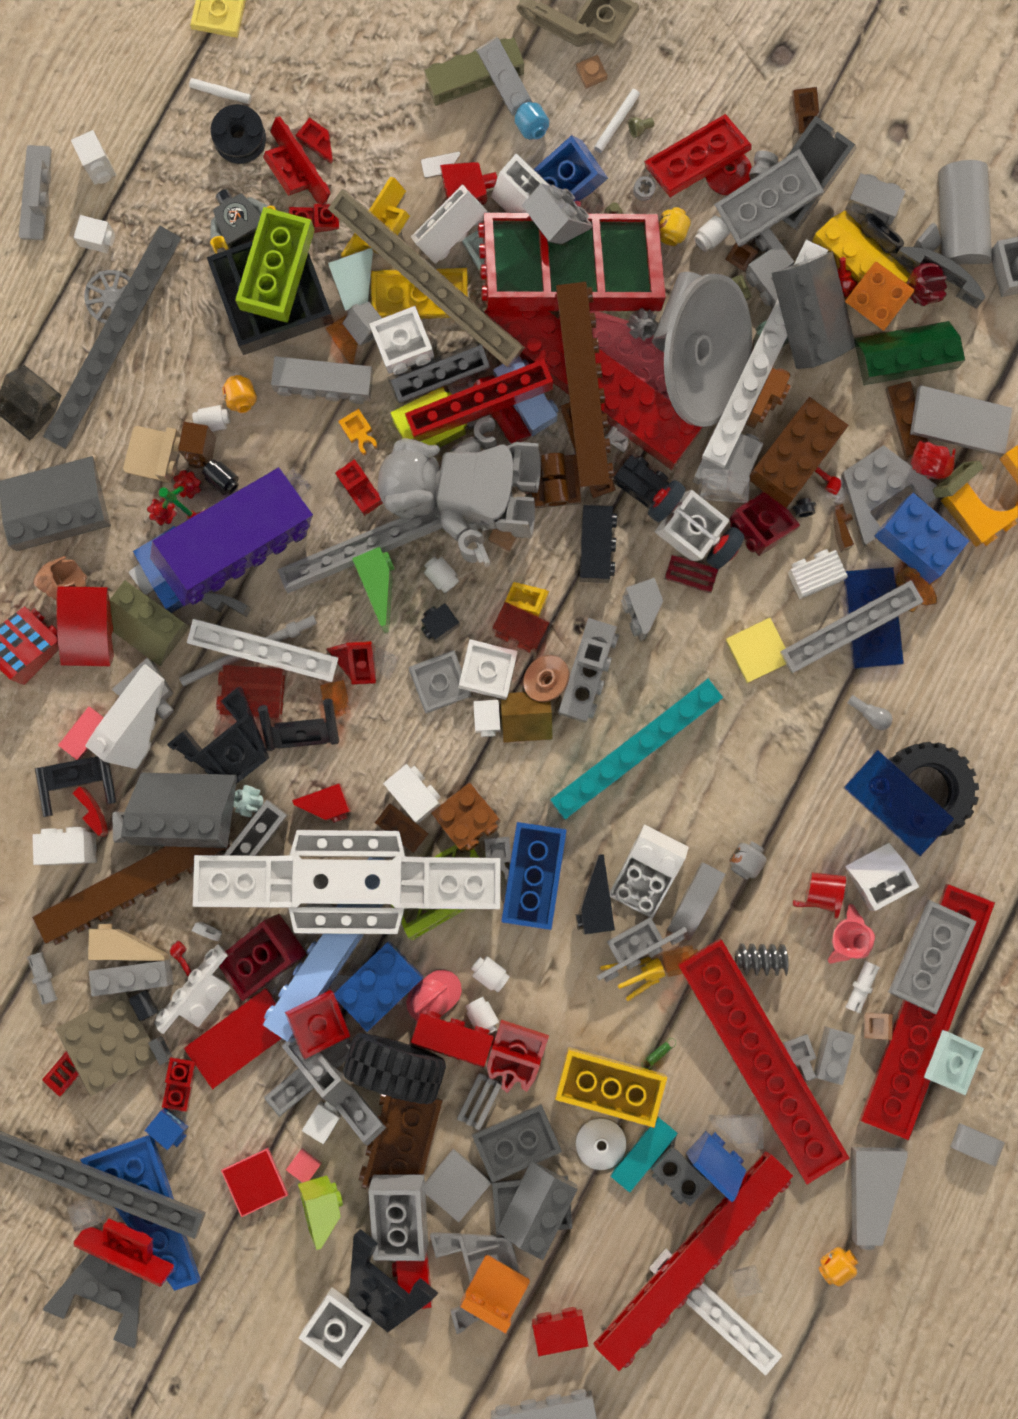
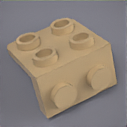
[123,426,181,483]

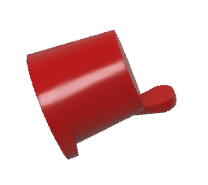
[792,872,846,919]

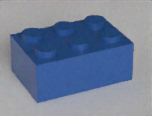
[874,493,969,584]
[334,941,424,1032]

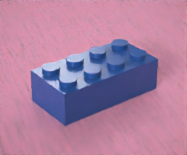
[501,822,567,930]

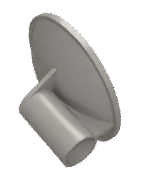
[652,272,752,427]

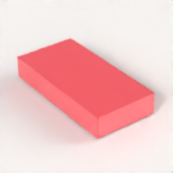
[58,706,104,760]

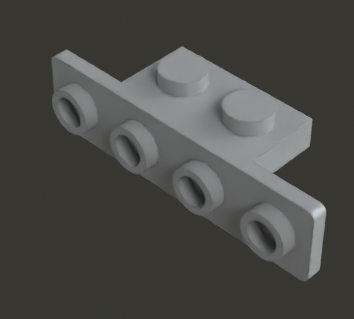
[19,145,52,241]
[597,917,687,982]

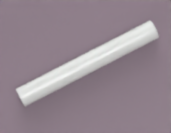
[594,89,640,153]

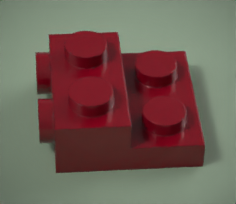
[729,492,800,556]

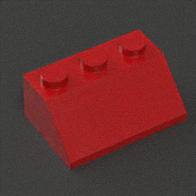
[411,1010,494,1068]

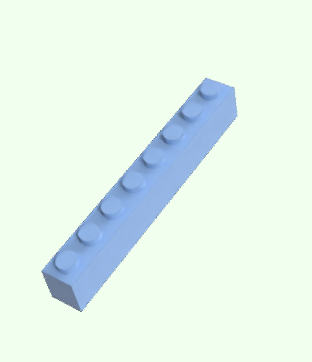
[263,857,385,1043]

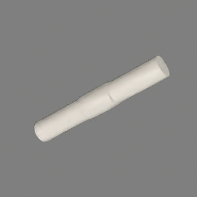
[189,78,251,104]

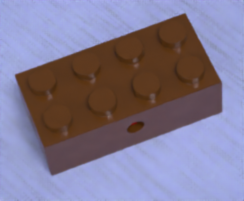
[747,396,849,508]

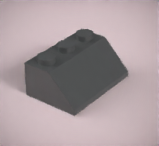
[497,1161,578,1260]

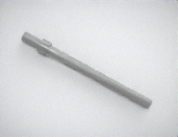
[179,615,317,686]

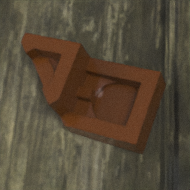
[792,87,819,135]
[834,504,854,553]

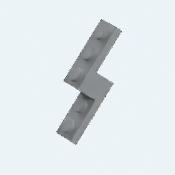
[746,228,794,310]
[282,1040,386,1146]

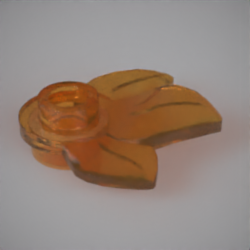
[896,567,939,612]

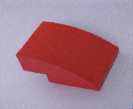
[57,586,114,667]

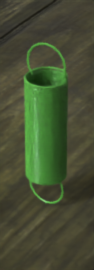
[642,1038,676,1069]

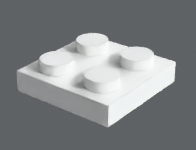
[458,639,517,700]

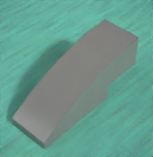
[667,863,725,941]

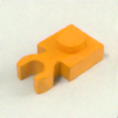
[338,409,377,456]

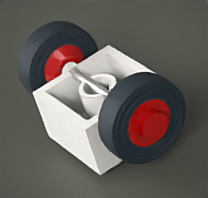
[648,480,744,569]

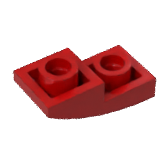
[288,204,339,233]
[162,1057,196,1112]

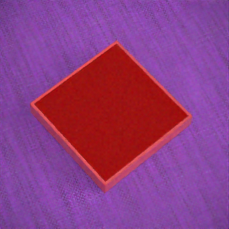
[221,1148,289,1217]

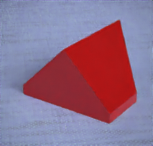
[326,641,376,685]

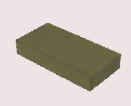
[932,461,984,498]

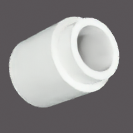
[694,216,730,252]
[192,405,230,432]
[424,557,459,593]
[471,956,510,993]
[465,997,499,1034]

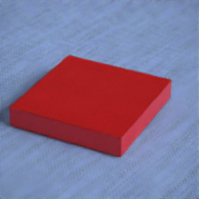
[285,990,350,1059]

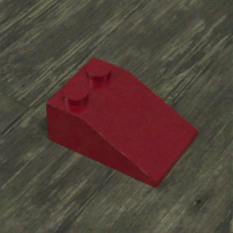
[219,913,307,1001]

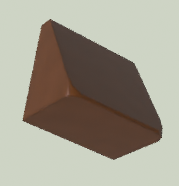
[725,242,760,272]

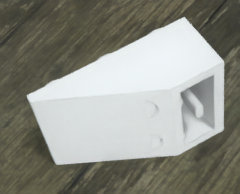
[610,824,689,919]

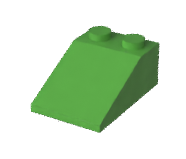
[352,547,395,634]

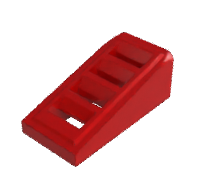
[42,1051,79,1097]

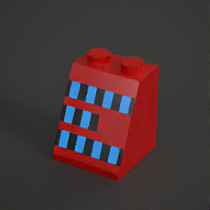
[0,606,59,685]

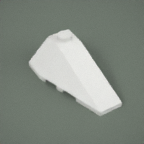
[85,664,165,769]

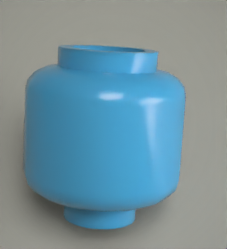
[514,102,550,140]

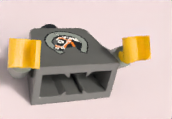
[210,189,276,254]

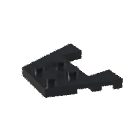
[167,686,269,784]
[349,1229,438,1333]

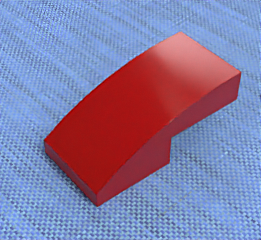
[335,459,383,516]
[72,786,108,837]

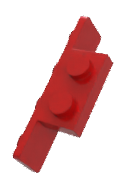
[263,116,331,204]
[74,1218,174,1287]

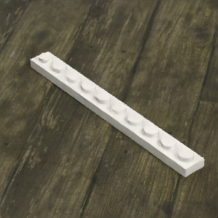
[702,240,828,468]

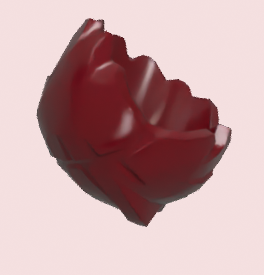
[907,263,948,306]

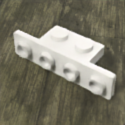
[154,944,230,1034]

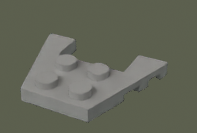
[842,445,937,546]
[430,1232,520,1334]

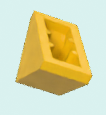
[504,582,549,619]

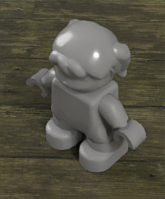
[378,417,541,563]

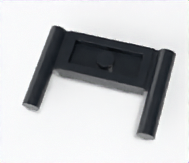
[258,699,339,751]
[35,756,117,817]

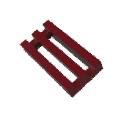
[664,555,719,594]

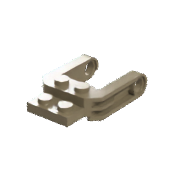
[516,0,639,49]

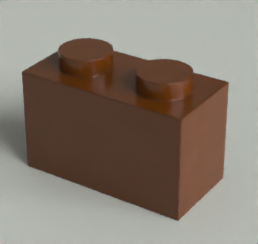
[178,421,216,468]

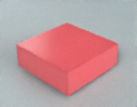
[286,1148,322,1183]

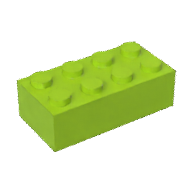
[236,207,315,322]

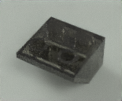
[0,365,62,440]

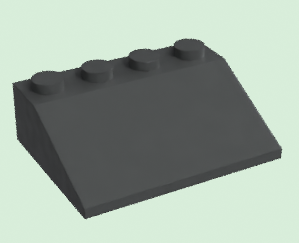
[772,251,856,369]
[0,456,111,551]
[121,773,237,848]

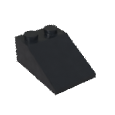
[575,854,615,935]

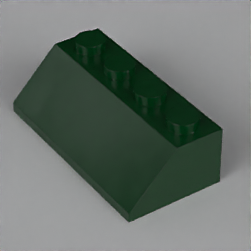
[854,321,965,386]

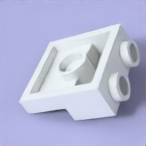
[369,306,434,375]

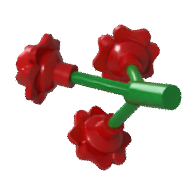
[147,470,206,526]

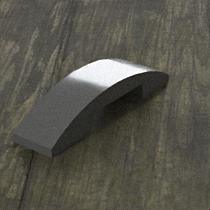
[895,247,985,309]

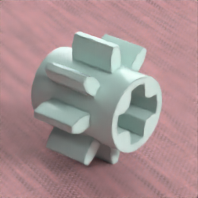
[233,785,263,817]

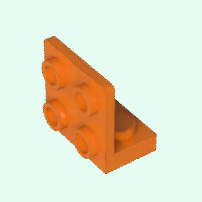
[845,262,914,331]
[460,1255,530,1333]

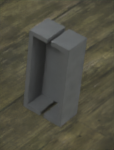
[782,116,857,231]

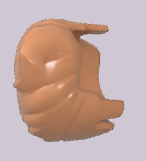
[34,556,87,600]

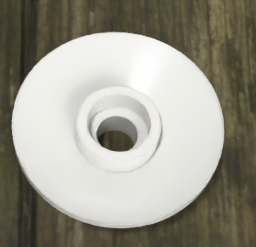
[576,1118,626,1170]

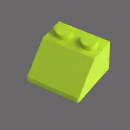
[298,1175,343,1250]

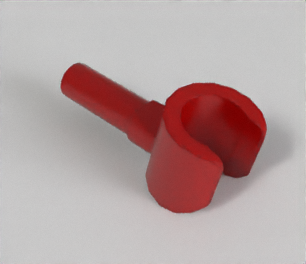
[815,467,841,495]
[170,941,192,976]

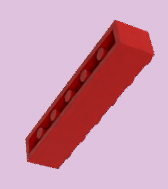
[405,359,553,441]

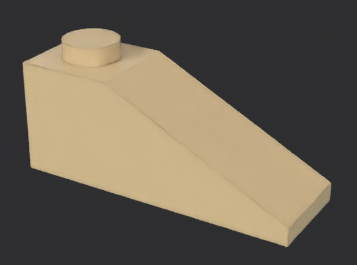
[88,924,169,961]

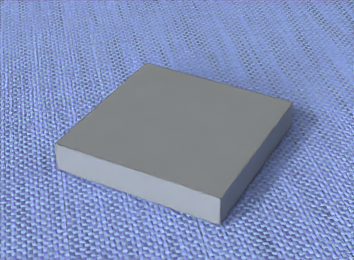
[408,650,472,714]
[425,1148,492,1222]

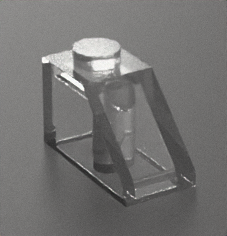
[699,468,750,503]
[709,1114,764,1153]

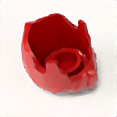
[911,441,956,480]

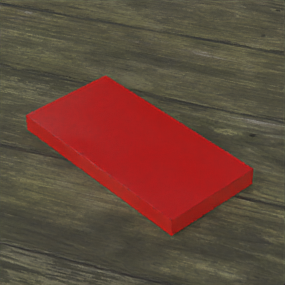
[644,114,752,198]
[184,988,282,1090]

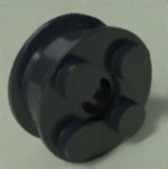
[210,104,266,164]

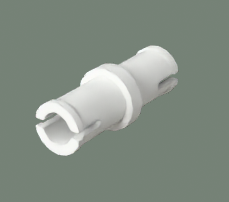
[845,961,880,1014]

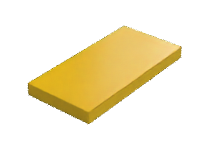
[371,268,468,319]

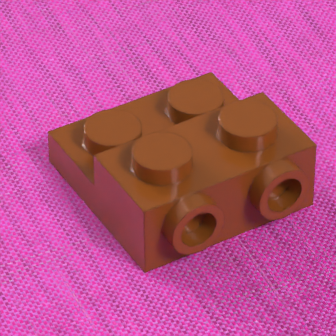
[746,368,791,429]
[431,782,501,852]

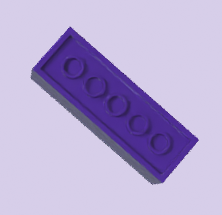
[150,467,313,606]

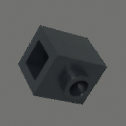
[420,603,460,643]

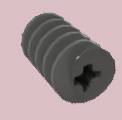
[735,943,789,976]

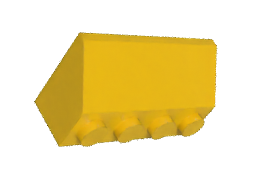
[812,210,911,284]

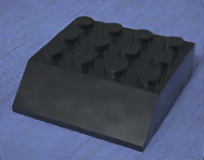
[207,241,334,355]

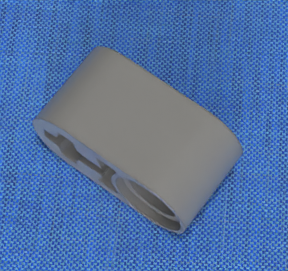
[950,1123,1005,1166]

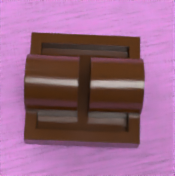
[531,453,581,509]

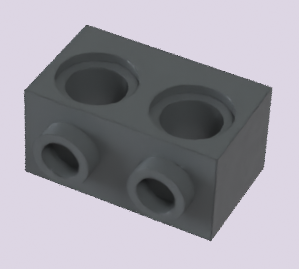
[651,1144,710,1207]

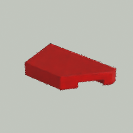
[295,117,333,164]

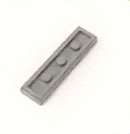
[264,1038,352,1117]

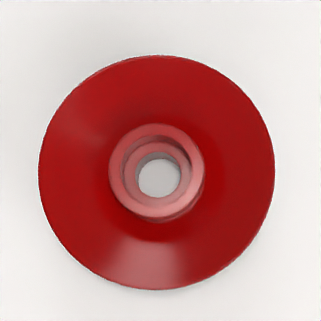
[705,155,752,196]

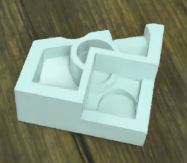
[328,248,373,311]

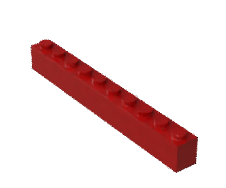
[593,1151,793,1372]

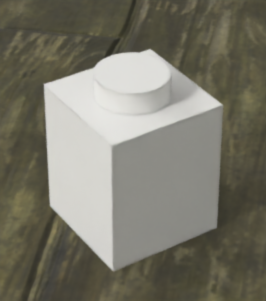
[74,215,115,253]
[473,700,500,737]
[302,1101,341,1144]

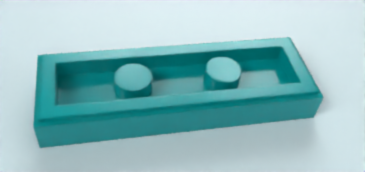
[610,1116,678,1193]

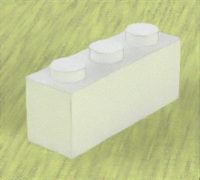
[411,184,487,264]

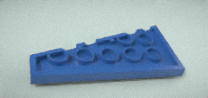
[80,1135,201,1291]

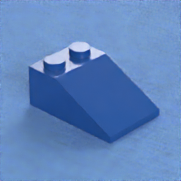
[534,135,608,202]
[133,526,183,613]
[686,1131,746,1202]

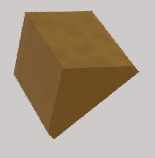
[501,692,553,743]

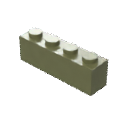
[424,37,524,106]

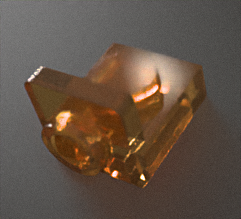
[320,680,351,717]

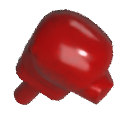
[837,257,859,297]

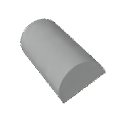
[938,160,992,264]

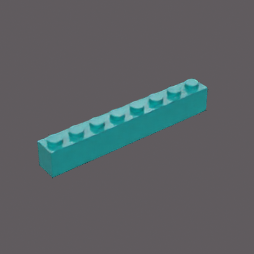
[550,678,724,820]

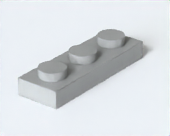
[476,37,533,116]

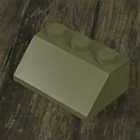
[110,580,190,666]

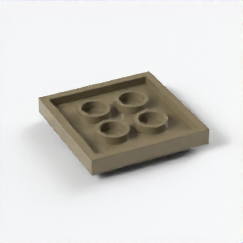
[55,992,157,1097]

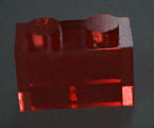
[492,602,549,653]

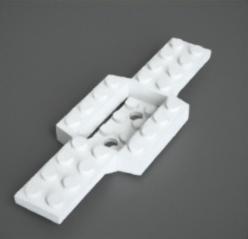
[193,830,500,934]

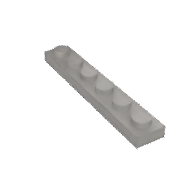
[780,580,924,673]

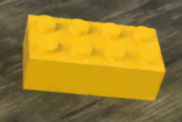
[555,1047,668,1128]

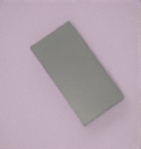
[714,149,825,247]
[910,385,1012,456]
[888,900,976,1014]

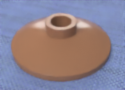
[524,655,570,702]

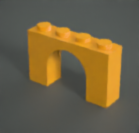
[941,445,1018,547]

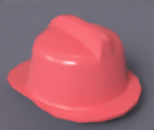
[406,970,462,1021]

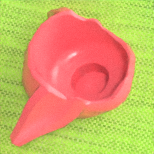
[828,904,875,964]

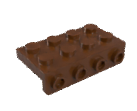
[358,1094,443,1189]

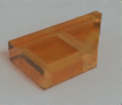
[325,316,358,365]

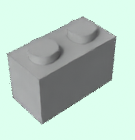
[846,173,906,226]
[814,1026,855,1085]

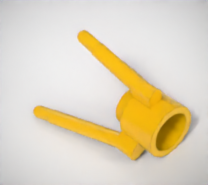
[600,956,665,1001]

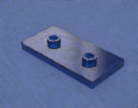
[844,567,904,669]
[843,750,954,857]

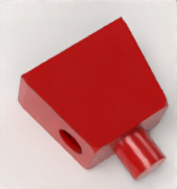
[440,162,497,205]

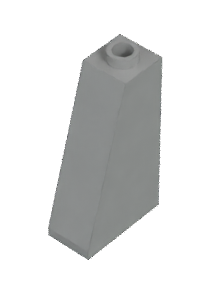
[851,1147,908,1250]

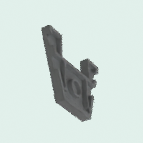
[43,1254,143,1348]

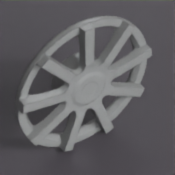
[84,270,130,324]

